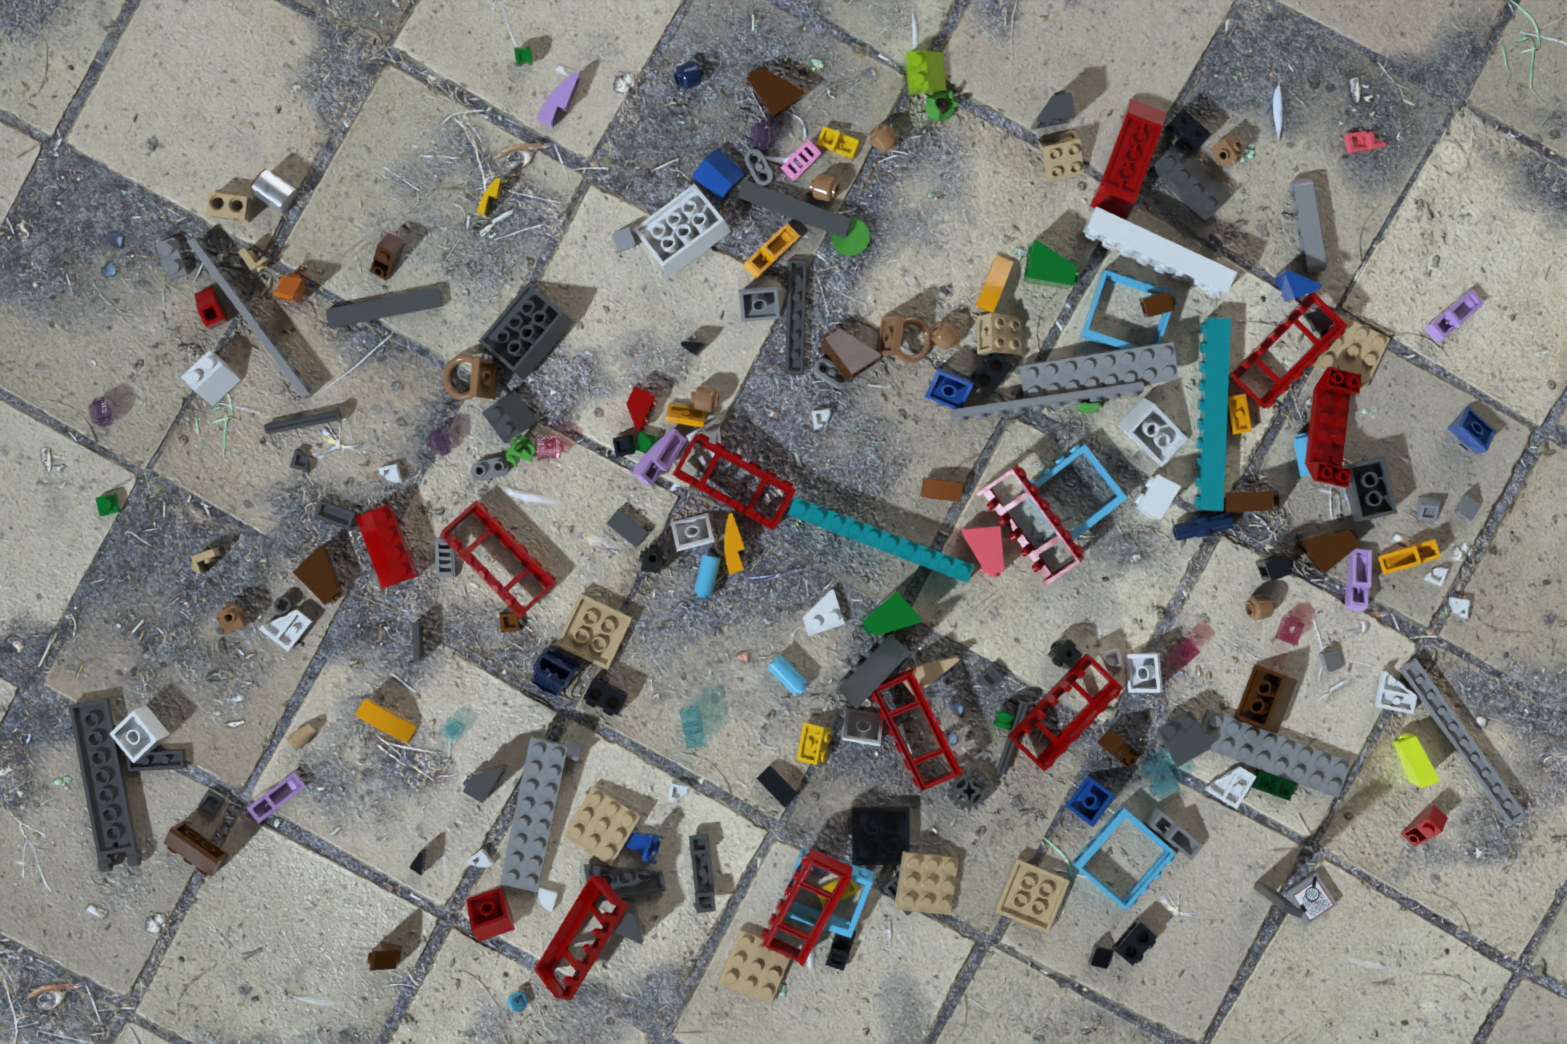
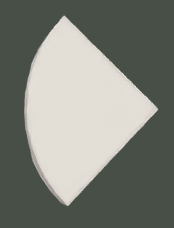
[812,408,831,430]
[378,463,402,483]
[1422,567,1449,587]
[1449,597,1470,619]
[1099,648,1124,668]
[667,782,690,802]
[467,848,494,868]
[538,887,558,912]

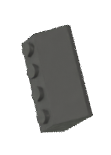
[1150,141,1231,222]

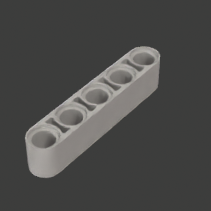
[1290,178,1326,274]

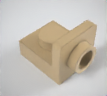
[238,248,271,273]
[191,548,220,574]

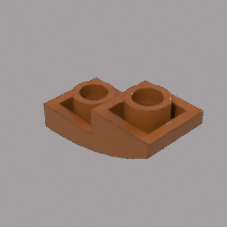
[921,477,964,502]

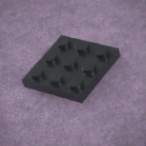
[852,806,910,865]

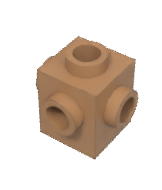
[1210,133,1245,167]
[217,603,248,634]

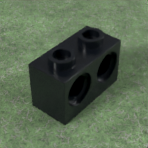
[1166,109,1211,152]
[970,352,1013,397]
[1256,554,1294,581]
[583,676,629,716]
[1112,918,1157,966]

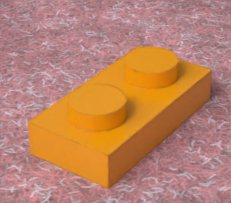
[1227,394,1252,435]
[666,403,706,428]

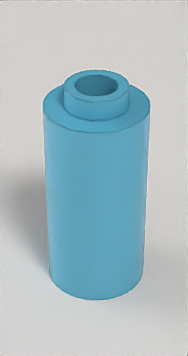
[1293,433,1310,477]
[694,554,721,599]
[767,654,807,695]

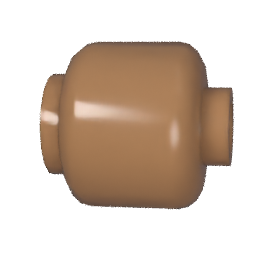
[869,124,898,153]
[810,174,839,201]
[931,322,959,350]
[691,386,719,412]
[1245,593,1276,620]

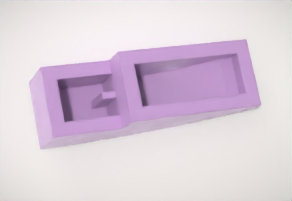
[536,72,581,128]
[1424,289,1484,343]
[632,429,687,486]
[1344,548,1372,611]
[247,771,306,824]

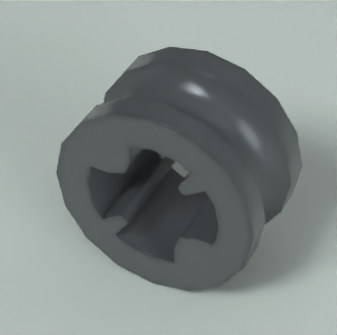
[1204,234,1223,253]
[274,596,293,614]

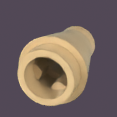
[287,723,316,751]

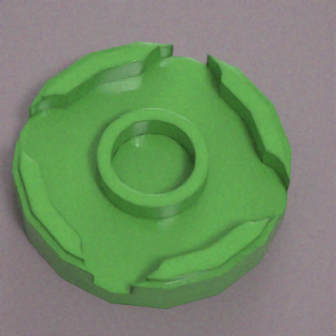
[832,218,870,256]

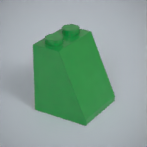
[1023,240,1079,290]
[860,590,923,636]

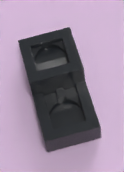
[756,765,799,807]
[825,931,856,971]

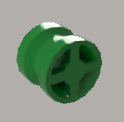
[514,45,533,67]
[993,710,1015,731]

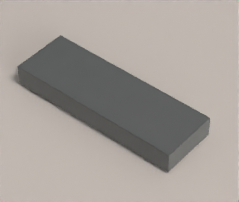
[126,749,187,772]

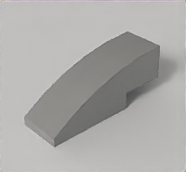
[1144,806,1203,860]

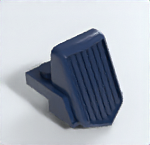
[531,646,580,696]

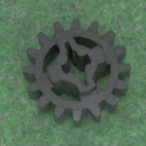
[947,769,990,811]

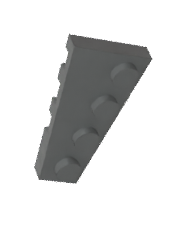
[584,864,666,902]

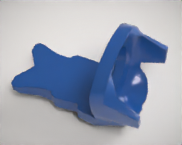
[624,833,664,864]

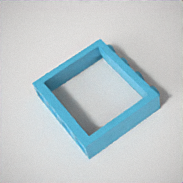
[1080,269,1177,350]
[1022,444,1127,546]
[1071,805,1176,911]
[782,848,874,938]

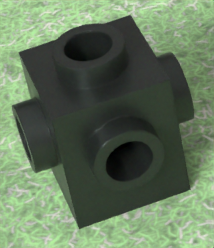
[639,544,667,574]
[1047,639,1083,670]

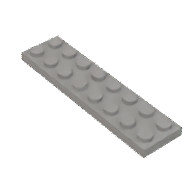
[1019,341,1179,399]
[1201,709,1351,798]
[500,737,569,892]

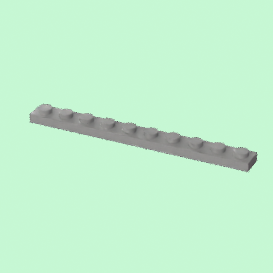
[188,238,313,399]
[951,382,1144,423]
[1399,659,1526,826]

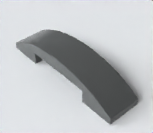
[689,834,716,913]

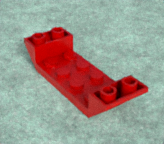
[1090,98,1166,220]
[1305,367,1362,488]

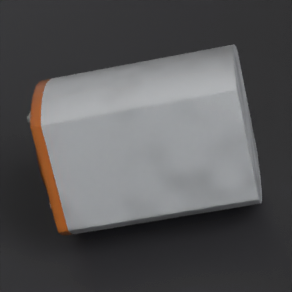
[250,168,297,214]

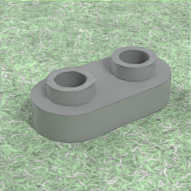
[745,149,773,187]
[813,358,849,389]
[470,457,509,481]

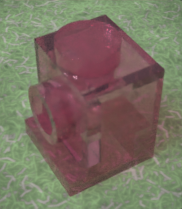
[535,434,564,461]
[1275,615,1304,646]

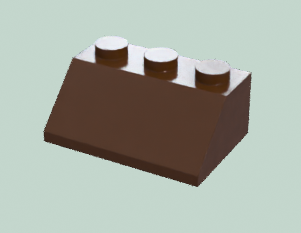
[1234,664,1298,734]
[164,821,229,876]

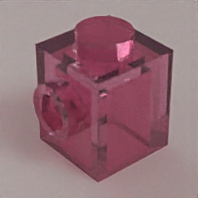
[1167,637,1200,667]

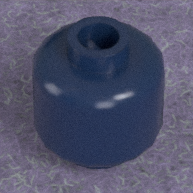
[674,61,704,90]

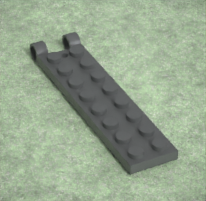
[68,697,142,873]

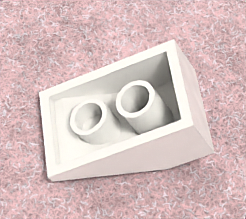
[1118,397,1188,467]

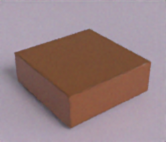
[499,612,521,633]

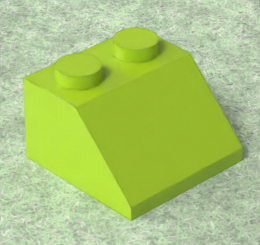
[905,50,947,95]

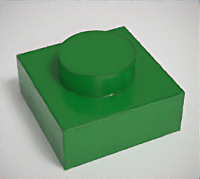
[635,431,658,453]
[95,493,121,517]

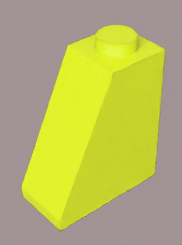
[1393,733,1440,788]

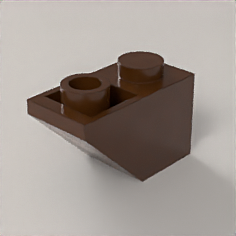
[370,232,405,281]
[1139,291,1176,317]
[1097,728,1141,769]
[367,942,402,970]

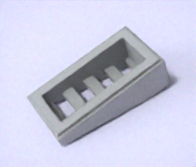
[435,539,456,577]

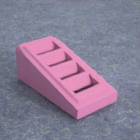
[781,139,822,182]

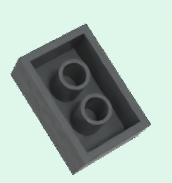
[1342,457,1397,522]

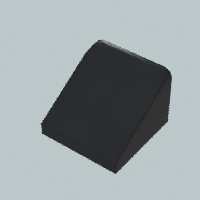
[1306,309,1334,332]
[680,341,705,356]
[409,849,426,876]
[1088,944,1113,969]

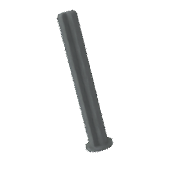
[264,407,342,434]
[996,699,1033,775]

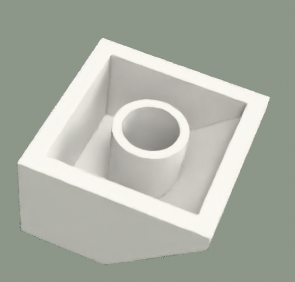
[181,351,241,406]
[1134,475,1181,520]
[110,705,170,763]

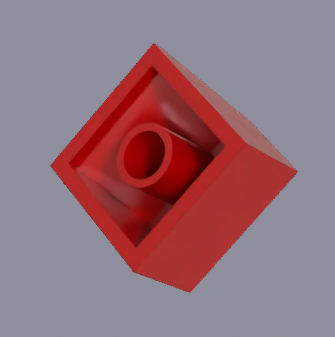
[466,887,515,942]

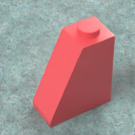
[960,526,1005,577]

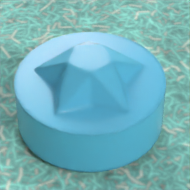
[508,992,528,1012]

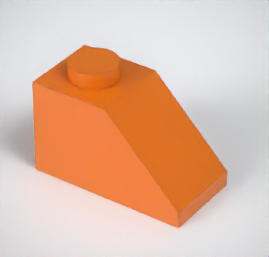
[273,273,306,304]

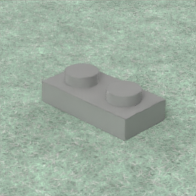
[156,237,189,281]

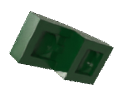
[1251,769,1296,801]

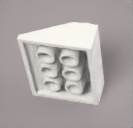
[633,184,731,277]

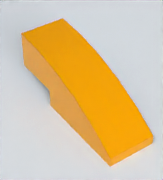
[743,223,800,280]
[974,255,1014,313]
[724,513,745,575]
[1378,538,1441,575]
[355,697,418,743]

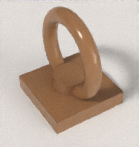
[877,316,932,363]
[443,354,498,400]

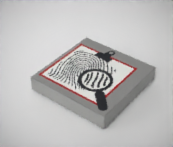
[1284,872,1338,925]

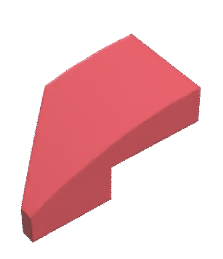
[1344,131,1386,154]

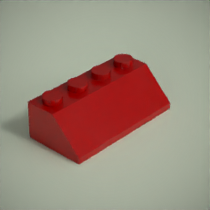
[356,504,419,589]

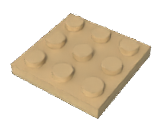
[1312,313,1390,390]
[556,593,633,670]
[563,786,642,866]
[894,851,959,915]
[994,858,1070,934]
[718,929,790,1004]

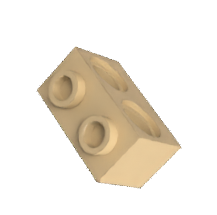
[206,190,252,223]

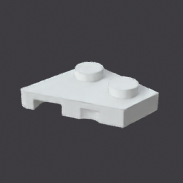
[686,418,722,469]
[803,589,845,636]
[259,609,313,652]
[1374,670,1417,715]
[1204,766,1257,809]

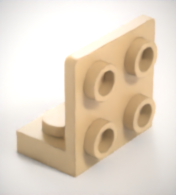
[1037,131,1084,182]
[977,313,1022,355]

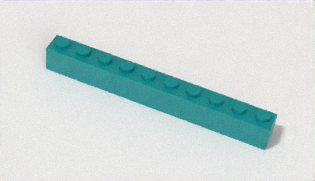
[1194,318,1231,511]
[787,497,975,583]

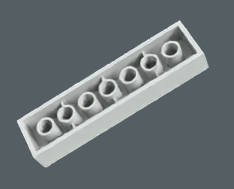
[1081,207,1237,298]

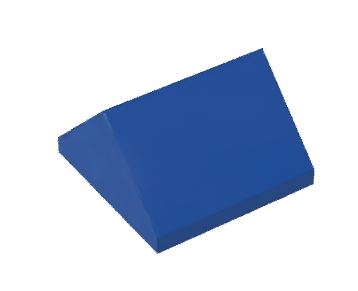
[692,148,746,202]
[1275,269,1322,302]
[925,368,974,409]
[1447,406,1496,453]
[1066,776,1116,827]

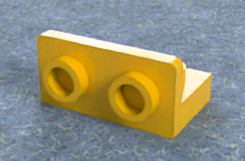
[796,722,832,765]

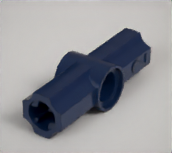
[1172,512,1233,541]

